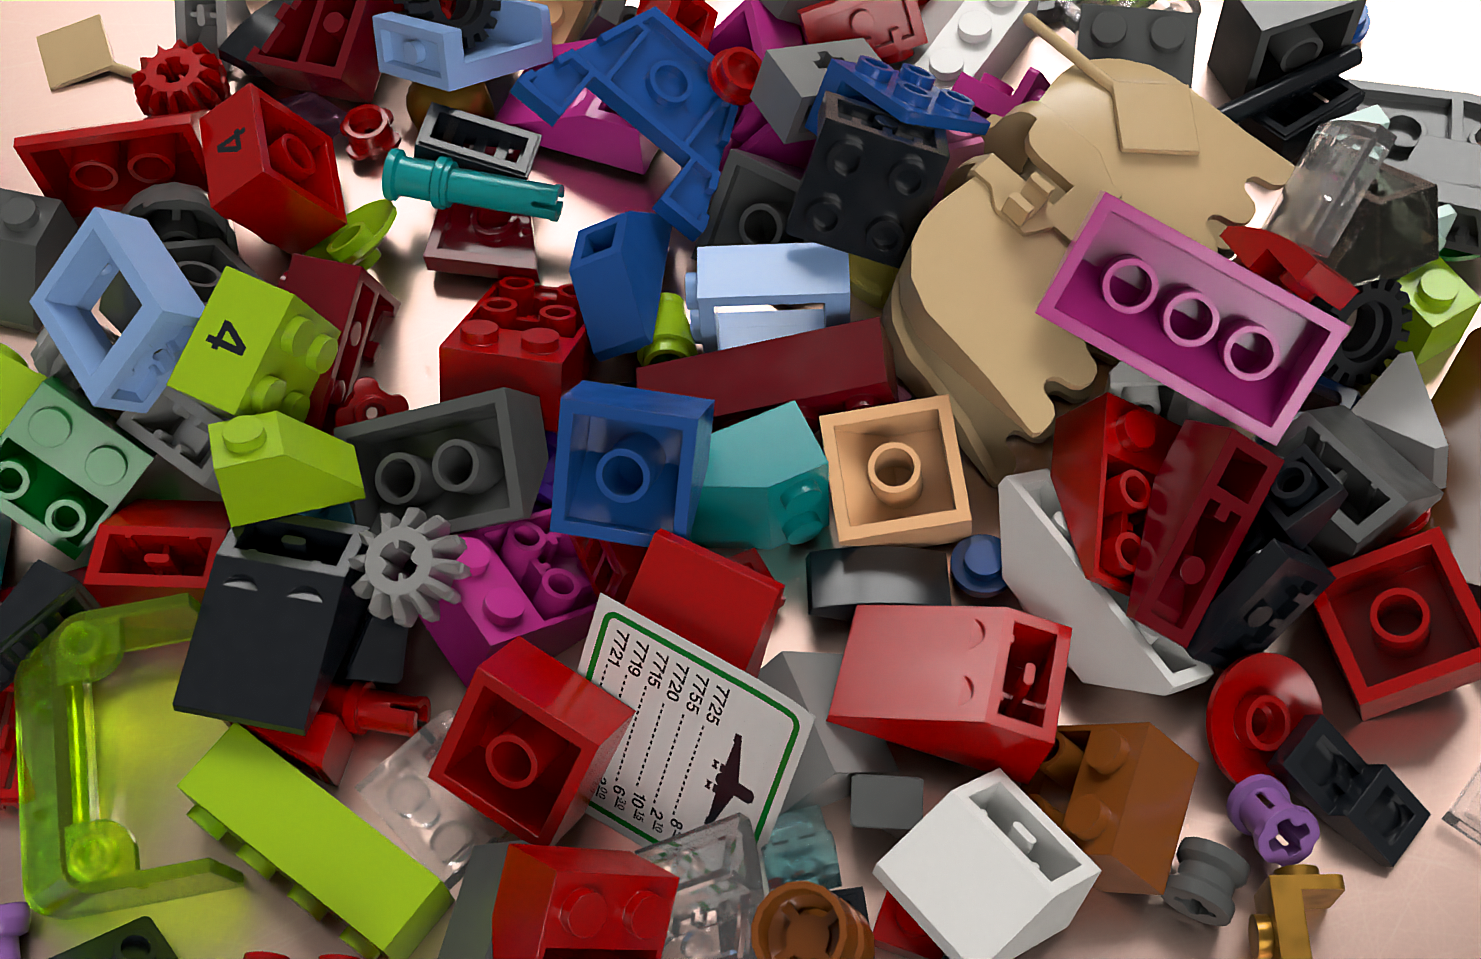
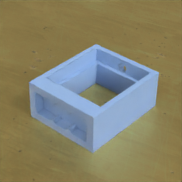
[29,207,205,414]
[685,242,850,353]

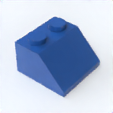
[550,380,715,547]

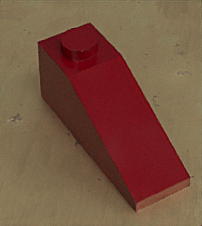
[1126,419,1285,648]

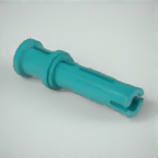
[382,148,564,222]

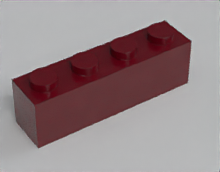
[636,316,899,434]

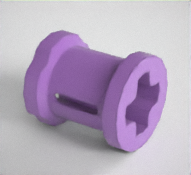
[1226,774,1320,866]

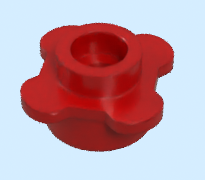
[339,104,401,160]
[334,376,409,427]

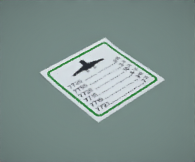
[577,592,816,911]

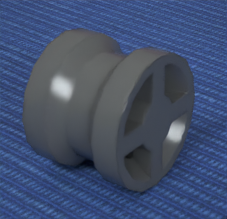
[1161,836,1251,926]

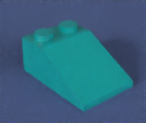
[690,400,829,550]

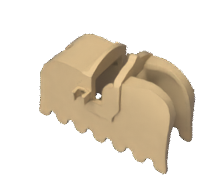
[882,58,1297,488]

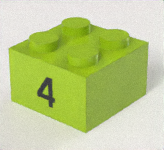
[166,266,341,422]

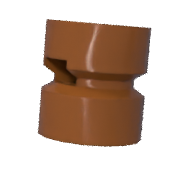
[751,881,875,959]

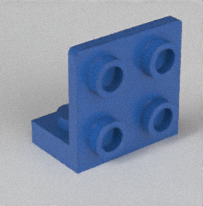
[804,55,991,136]

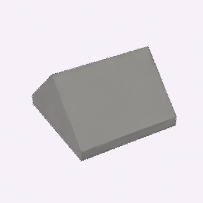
[758,651,899,825]

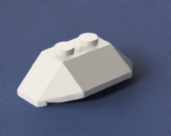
[998,468,1214,696]

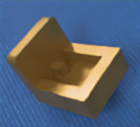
[1248,864,1345,959]

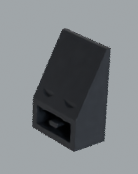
[172,514,371,736]

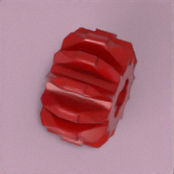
[131,38,231,117]

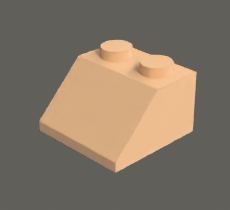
[819,394,972,548]

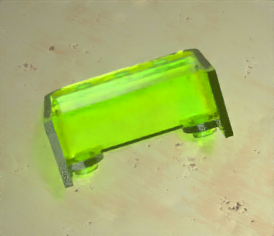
[14,593,244,920]

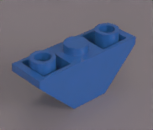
[569,211,672,362]

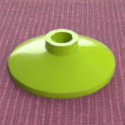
[304,199,397,271]

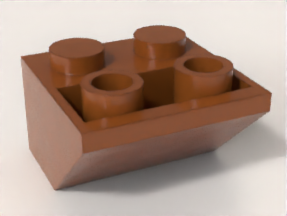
[1020,722,1199,895]

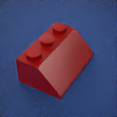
[13,109,210,218]

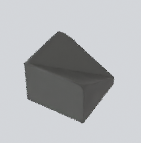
[850,774,924,841]

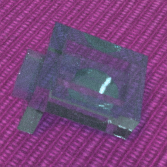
[761,804,842,892]

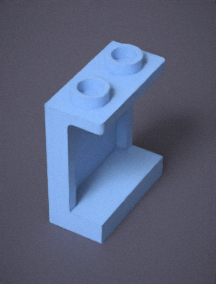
[372,0,553,92]

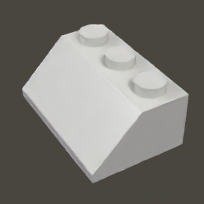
[888,0,1038,90]

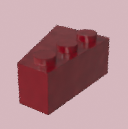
[245,0,403,104]
[278,253,401,436]

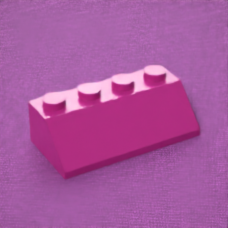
[1035,190,1351,446]

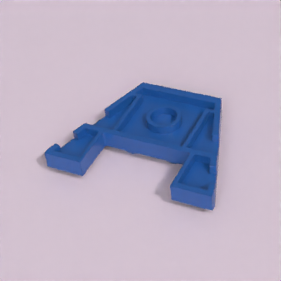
[509,6,739,242]

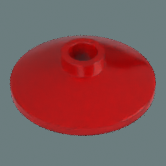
[1206,652,1324,789]

